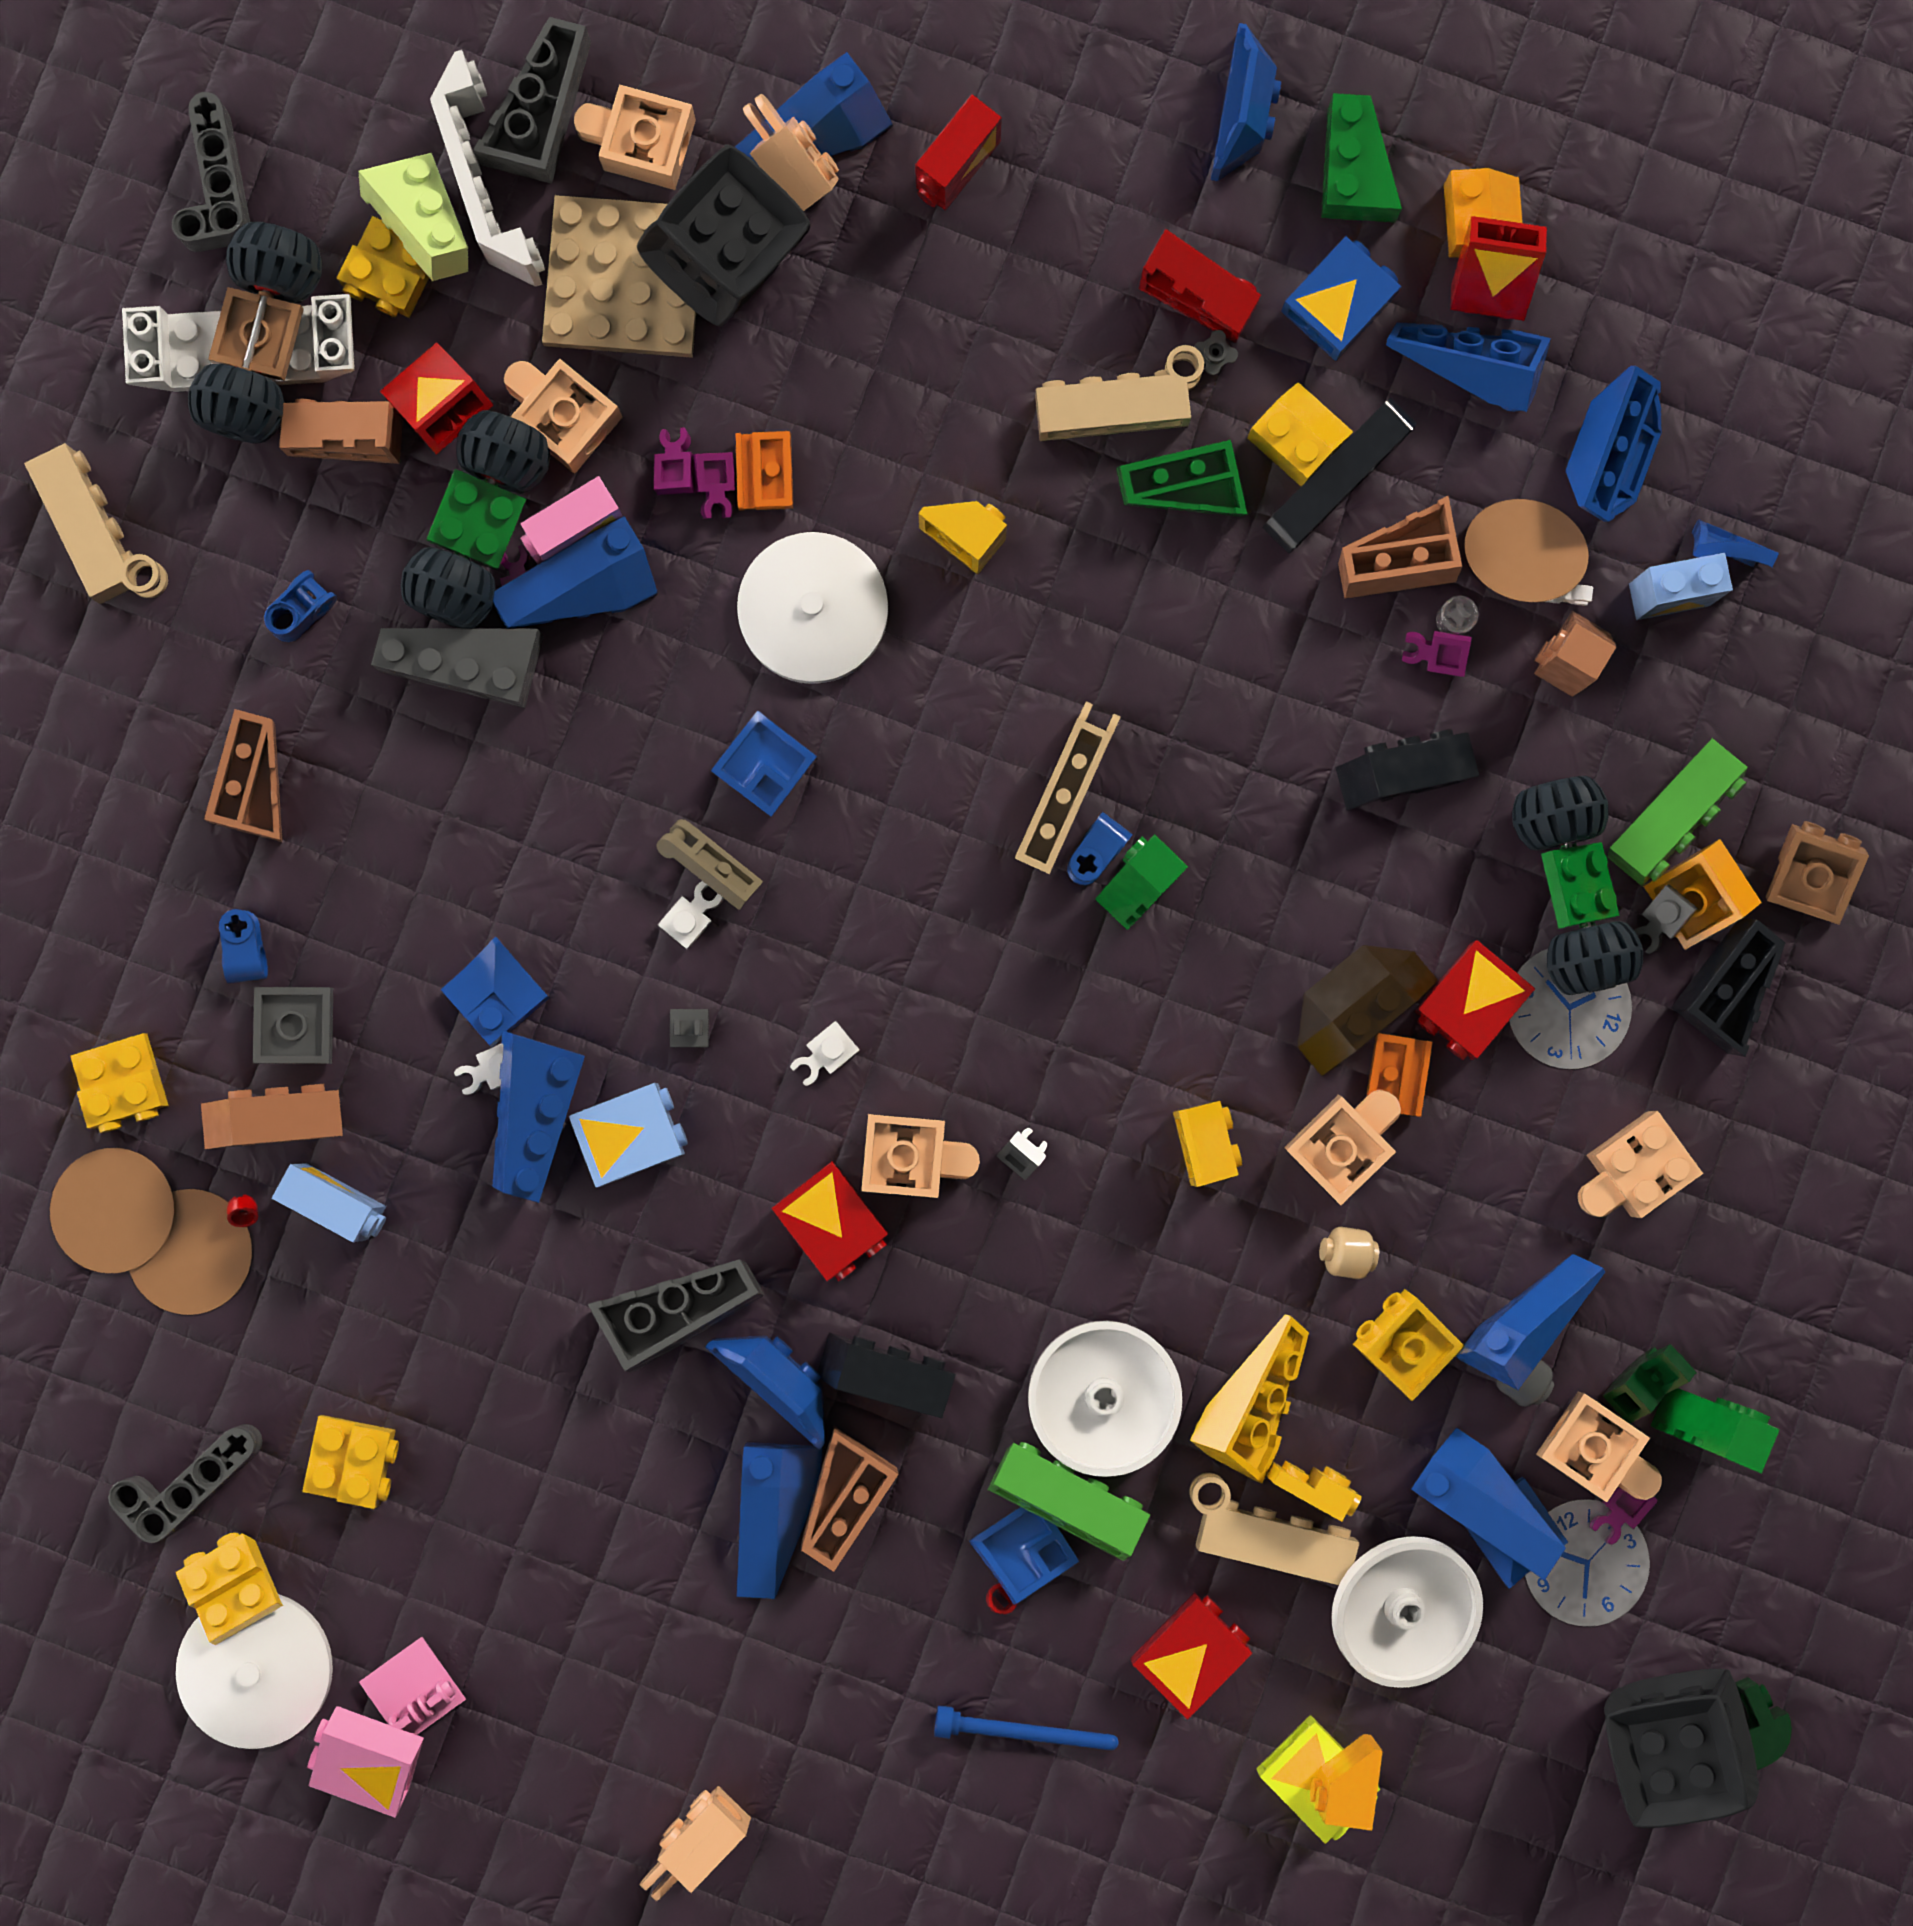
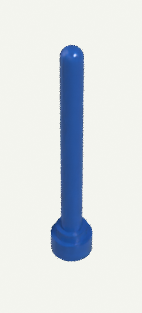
[934,1705,1119,1750]

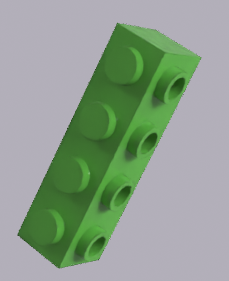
[1607,738,1748,886]
[987,1442,1150,1561]

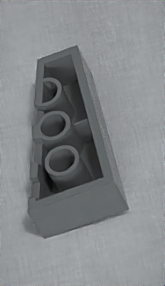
[473,17,591,184]
[371,628,544,708]
[588,1259,764,1373]

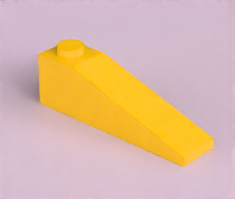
[1190,1314,1309,1483]

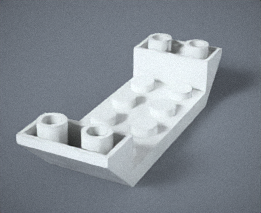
[430,50,545,287]
[122,294,355,392]

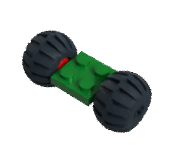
[400,410,550,629]
[1512,776,1643,995]

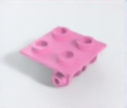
[359,1637,466,1735]

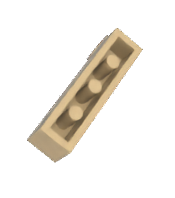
[1035,345,1204,441]
[24,443,168,604]
[1015,701,1120,874]
[1189,1472,1359,1585]

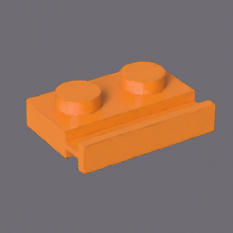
[735,431,793,511]
[1366,1033,1433,1117]

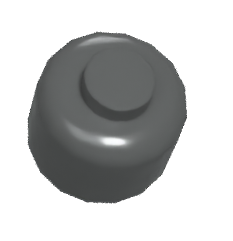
[1496,1360,1554,1407]

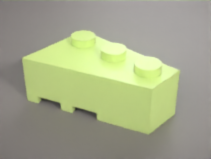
[358,153,468,281]

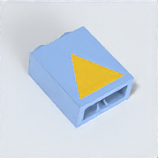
[1629,553,1733,620]
[569,1083,688,1187]
[272,1163,386,1242]

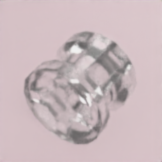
[1436,596,1479,636]

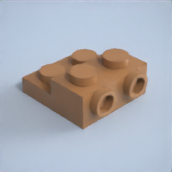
[1765,821,1869,925]

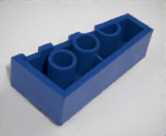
[492,1031,585,1203]

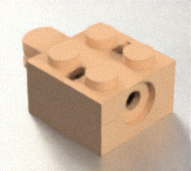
[574,84,696,190]
[743,94,839,211]
[504,359,623,474]
[1284,1090,1401,1205]
[1578,1111,1703,1218]
[862,1114,980,1198]
[1536,1391,1662,1502]
[639,1786,751,1901]

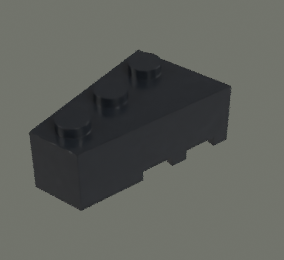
[1335,729,1479,811]
[1671,918,1785,1057]
[817,1332,956,1419]

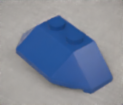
[1211,23,1281,181]
[1565,366,1662,522]
[705,1335,826,1450]

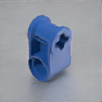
[264,570,337,642]
[1067,812,1133,885]
[219,909,268,984]

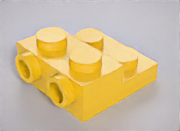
[337,216,429,318]
[71,1033,169,1133]
[1353,1289,1464,1401]
[302,1415,399,1509]
[1266,1460,1361,1522]
[176,1533,283,1645]

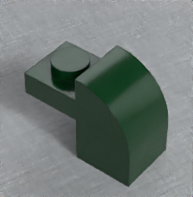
[1603,1344,1697,1424]
[1735,1677,1792,1770]

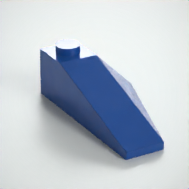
[735,52,893,166]
[1386,322,1551,412]
[493,516,658,629]
[1456,1254,1605,1390]
[1411,1428,1566,1580]
[737,1442,823,1599]

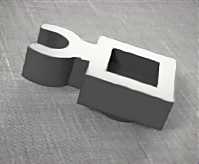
[1634,884,1699,954]

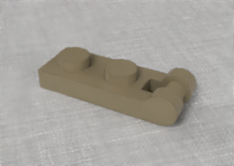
[656,819,763,910]

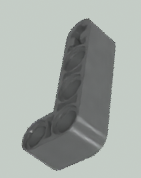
[172,92,250,252]
[108,1424,263,1543]

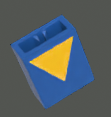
[1281,236,1401,361]

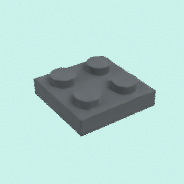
[253,987,333,1064]

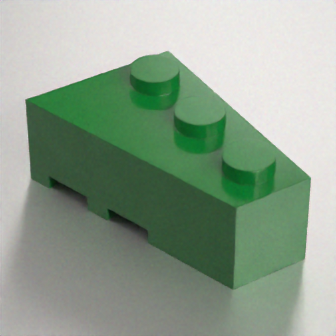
[1321,93,1402,223]
[1116,440,1247,516]
[1095,834,1188,930]

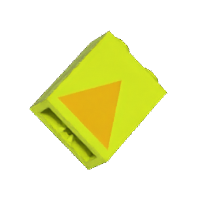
[1256,1715,1380,1844]

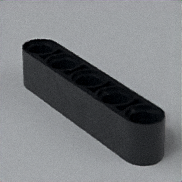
[1262,398,1417,554]

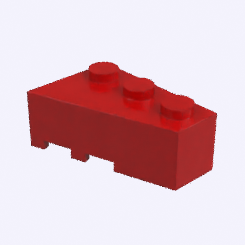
[1139,229,1261,343]

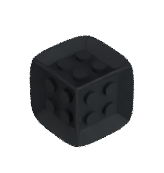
[637,145,811,326]
[1604,1669,1759,1828]

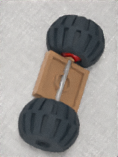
[188,222,322,444]

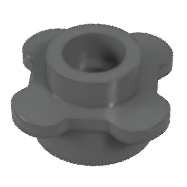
[1194,330,1238,375]

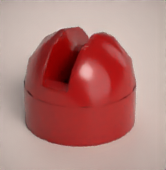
[227,1194,258,1227]
[986,1583,1018,1614]

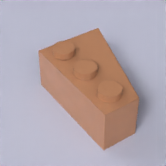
[279,399,403,464]
[1338,496,1462,599]
[1534,611,1616,697]
[204,709,282,842]
[201,1084,343,1149]
[801,1425,899,1572]

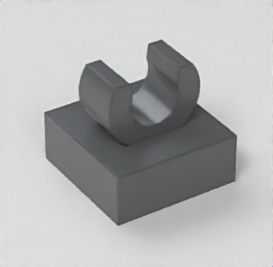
[670,1009,709,1048]
[996,1128,1048,1180]

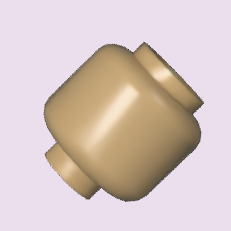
[1319,1227,1379,1279]

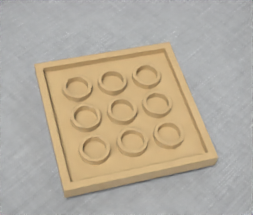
[542,195,696,358]

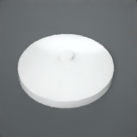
[737,532,888,684]
[1028,1321,1182,1477]
[1332,1537,1483,1688]
[176,1594,333,1749]

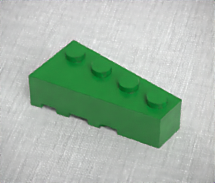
[1651,1388,1780,1474]

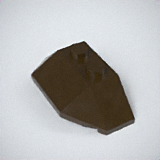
[1297,945,1438,1076]

